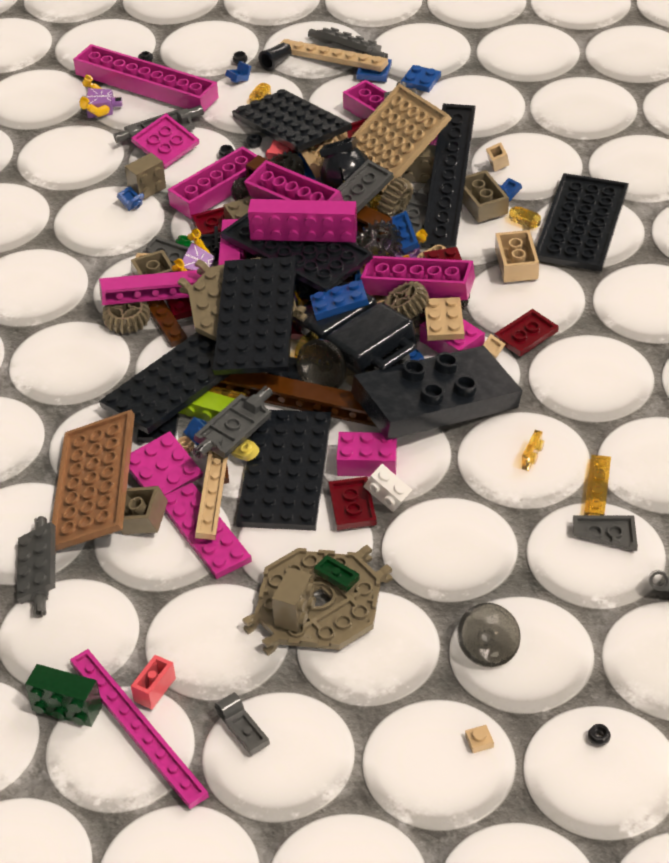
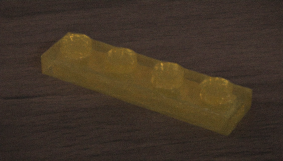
[584,454,611,515]

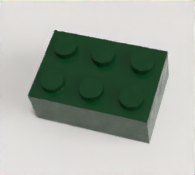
[25,664,103,727]

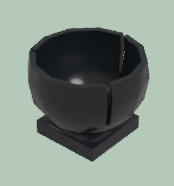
[319,136,369,189]

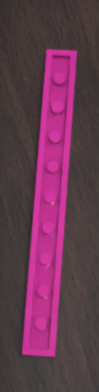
[70,649,209,809]

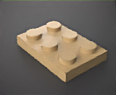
[424,297,465,341]

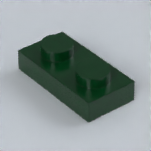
[314,555,360,592]

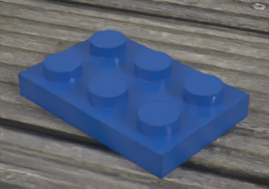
[310,280,369,321]

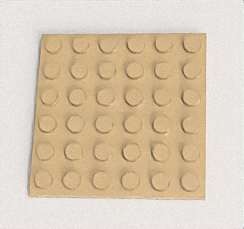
[352,83,452,193]

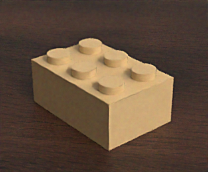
[495,230,539,283]

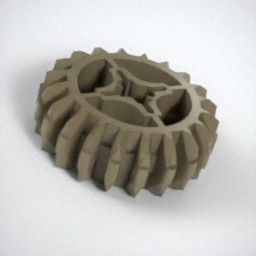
[377,177,414,217]
[382,281,429,319]
[102,301,150,335]

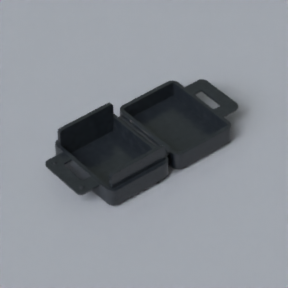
[292,281,417,374]

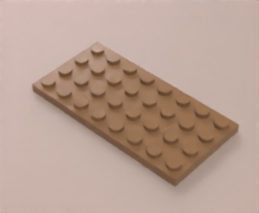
[52,410,135,551]

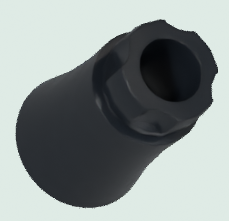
[258,42,292,71]

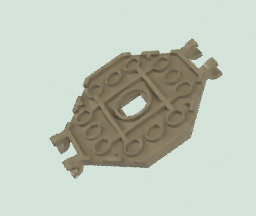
[177,257,307,341]
[242,545,393,656]

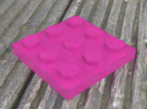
[131,113,199,169]
[129,431,203,495]

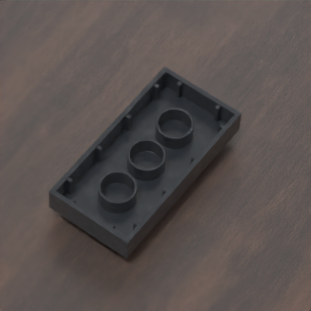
[351,346,523,440]

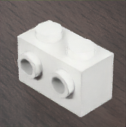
[363,464,412,512]

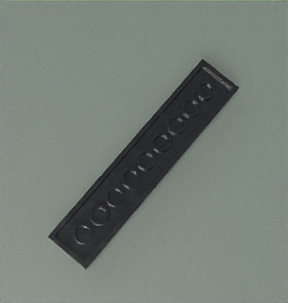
[422,103,476,248]

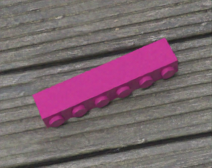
[99,270,202,305]

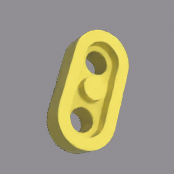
[231,439,259,461]

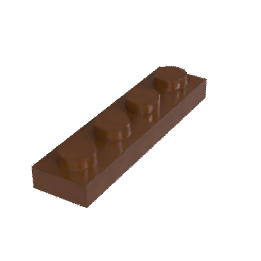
[147,300,188,348]

